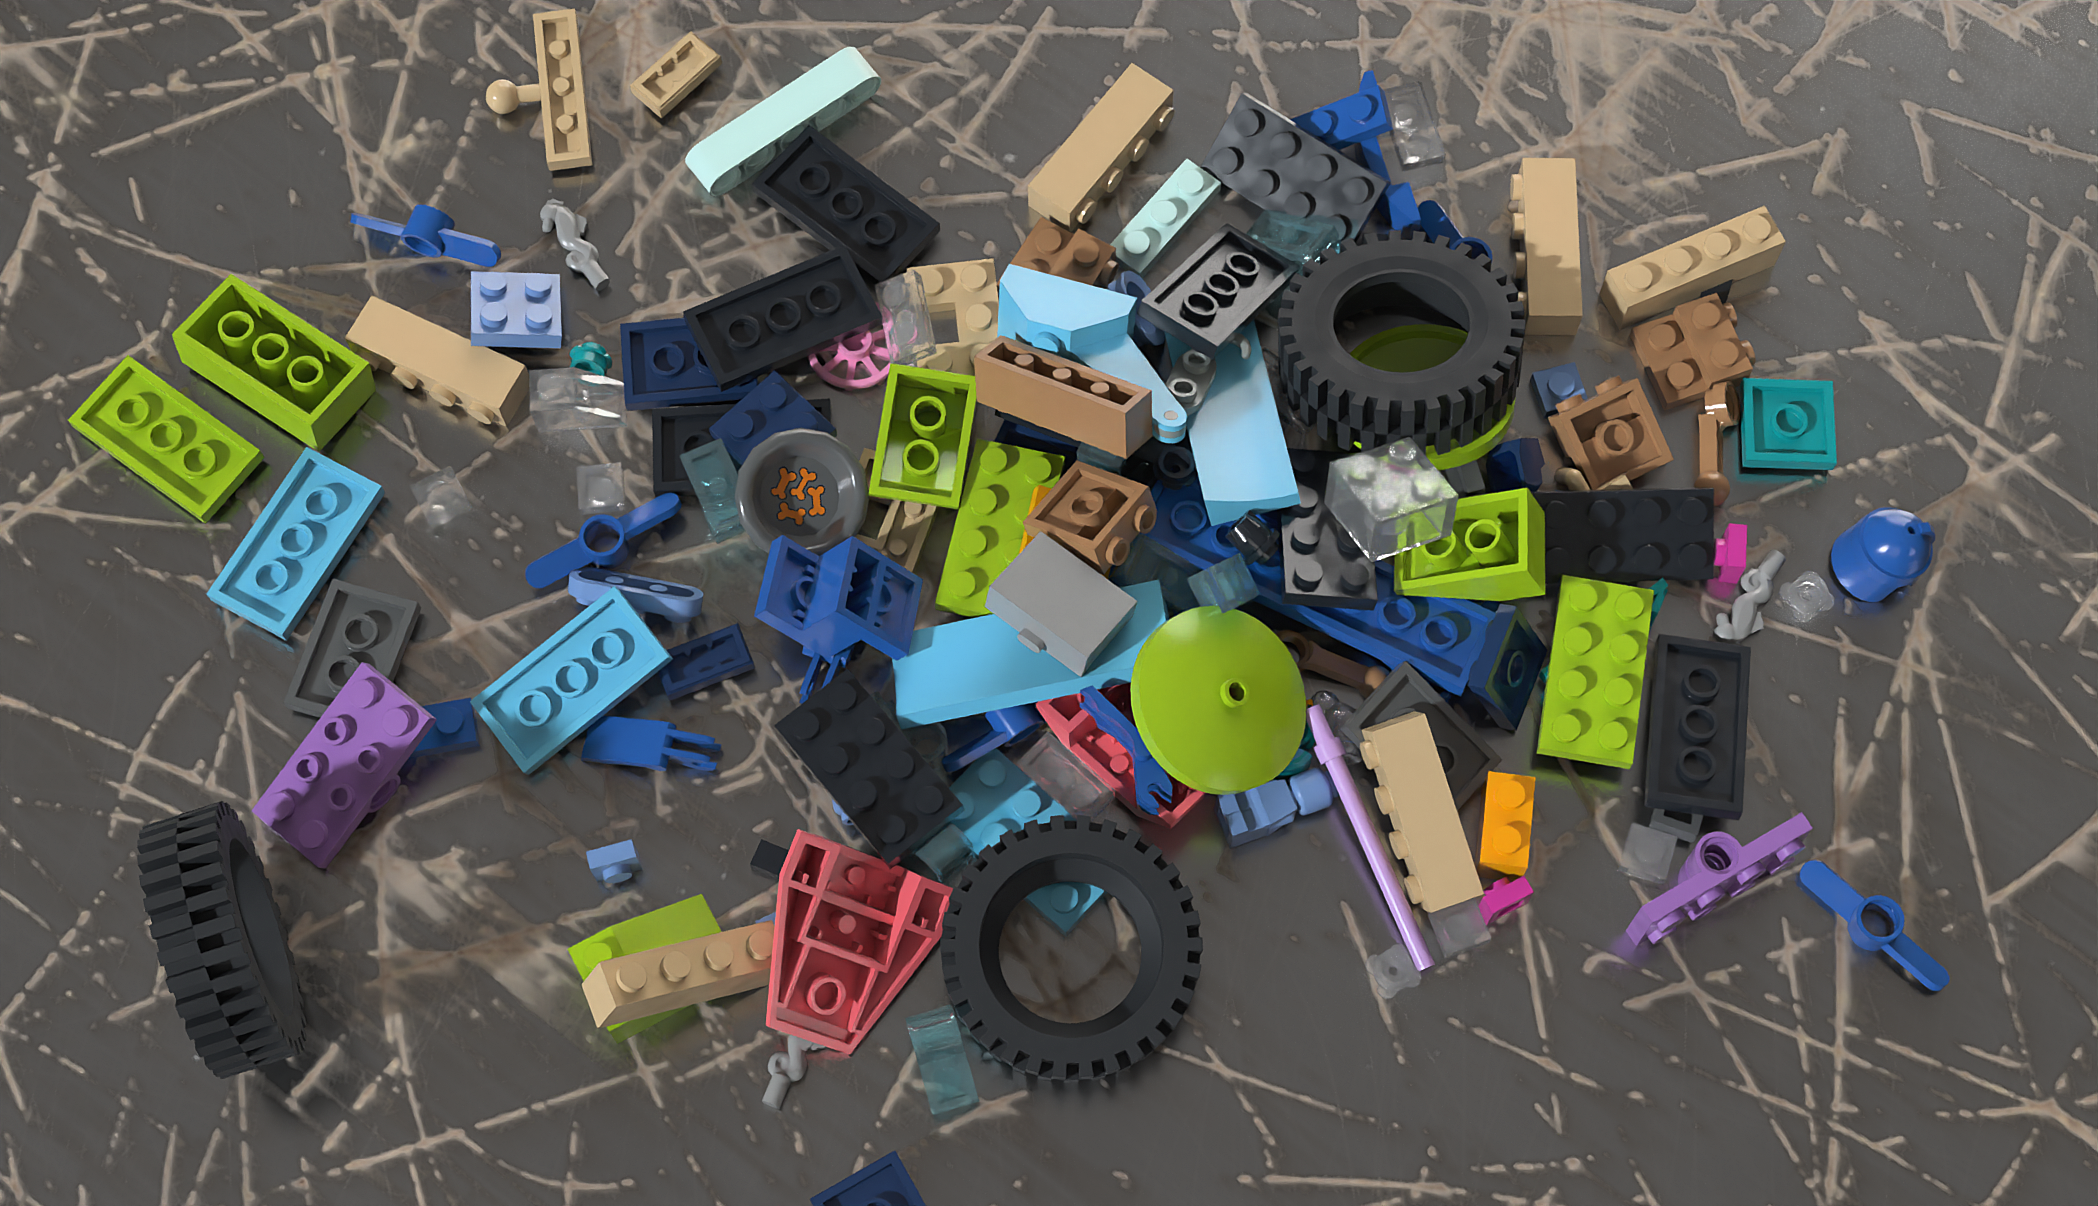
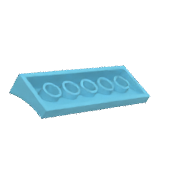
[1164,320,1301,526]
[892,580,1169,729]

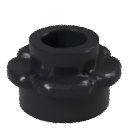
[1153,446,1198,490]

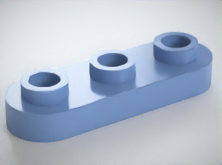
[568,567,703,623]

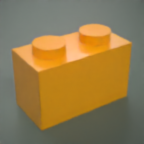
[1474,771,1536,882]

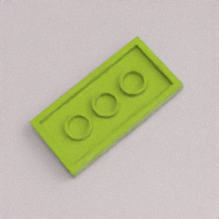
[68,355,265,524]
[935,438,1065,618]
[1537,575,1654,769]

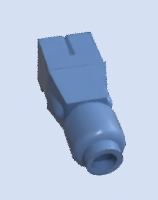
[1213,768,1340,848]

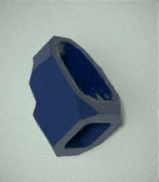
[1485,438,1545,493]

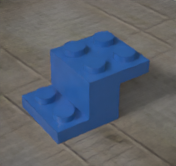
[754,535,923,661]

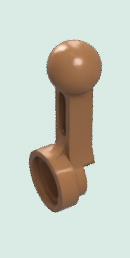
[1694,381,1740,506]
[1276,630,1391,699]

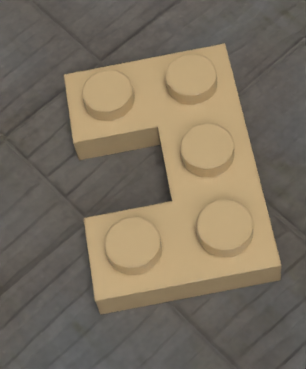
[907,258,999,376]
[855,448,940,574]

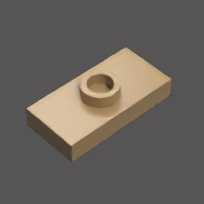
[630,31,722,119]

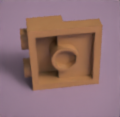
[997,217,1119,293]
[1629,293,1756,411]
[1548,375,1674,490]
[1023,460,1157,575]

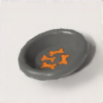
[734,427,869,556]

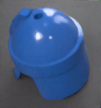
[1831,507,1935,603]

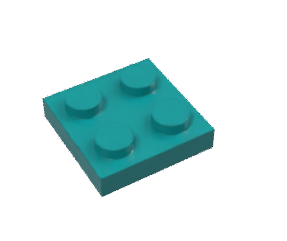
[1740,378,1837,470]

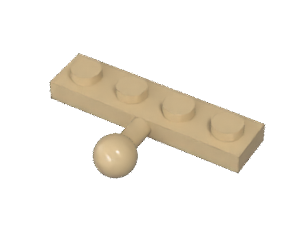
[486,8,592,171]

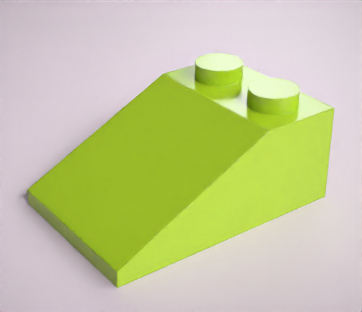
[869,363,978,510]
[1394,488,1545,601]
[568,894,722,1044]

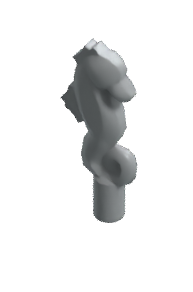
[540,198,611,291]
[1714,550,1786,645]
[762,1035,826,1109]

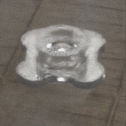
[1779,571,1834,623]
[1365,944,1421,999]

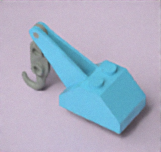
[997,264,1252,443]

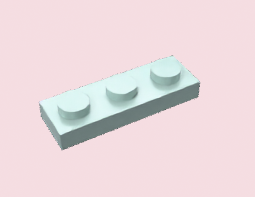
[1110,159,1221,278]

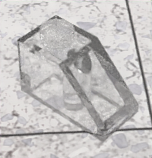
[529,367,627,433]

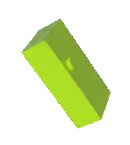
[172,274,376,452]

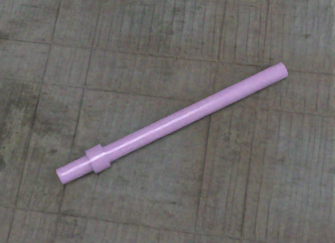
[1306,704,1435,971]

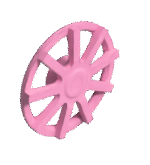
[807,302,905,391]

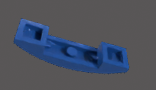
[1354,70,1421,240]

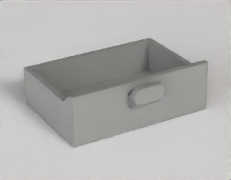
[985,531,1138,678]

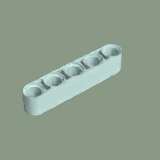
[685,47,881,197]

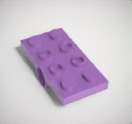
[251,662,437,868]
[1626,812,1813,946]

